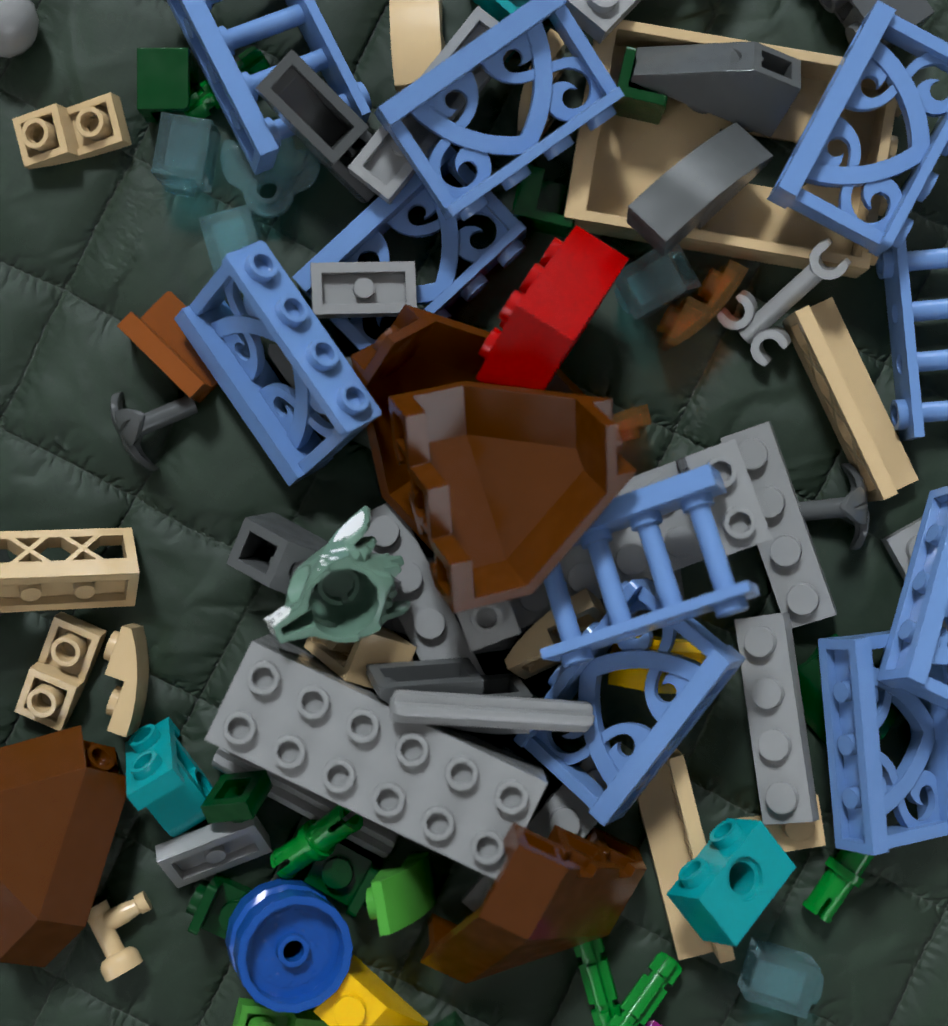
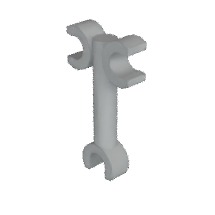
[716,238,851,367]

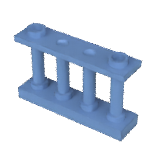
[167,0,372,175]
[876,239,948,441]
[540,464,761,668]

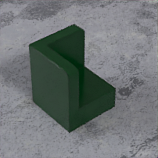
[612,46,668,125]
[137,47,198,123]
[511,164,575,238]

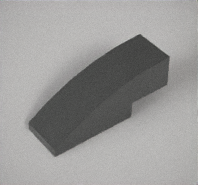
[255,49,375,203]
[627,122,774,257]
[366,657,533,734]

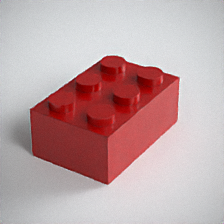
[475,225,629,390]

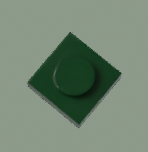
[200,770,273,823]

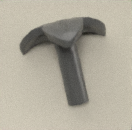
[110,392,198,472]
[799,463,870,550]

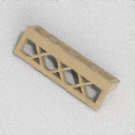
[782,297,919,502]
[0,527,140,613]
[637,748,736,964]

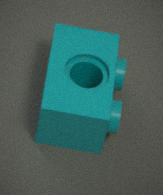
[666,818,796,947]

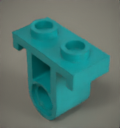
[125,717,213,838]

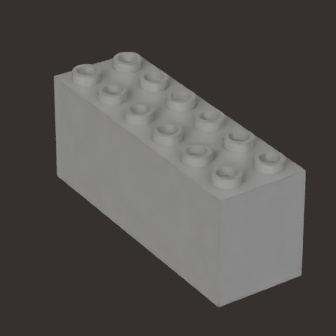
[204,633,548,880]

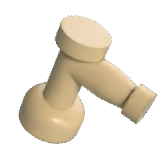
[87,891,153,982]

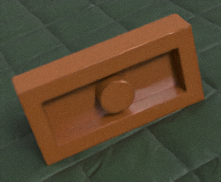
[117,291,218,403]

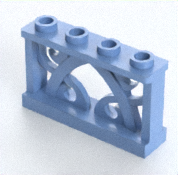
[374,0,625,221]
[767,0,948,257]
[292,145,527,351]
[174,240,382,486]
[876,486,948,710]
[513,578,746,827]
[818,627,948,856]

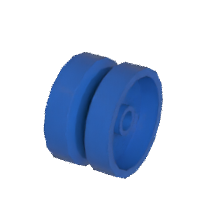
[225,878,353,1013]

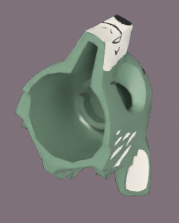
[264,505,411,644]

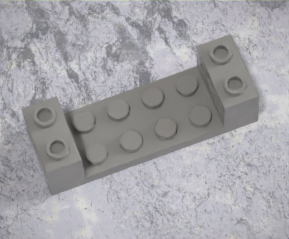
[457,438,773,652]

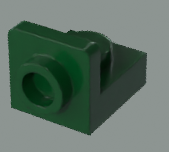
[303,840,383,918]
[186,873,253,939]

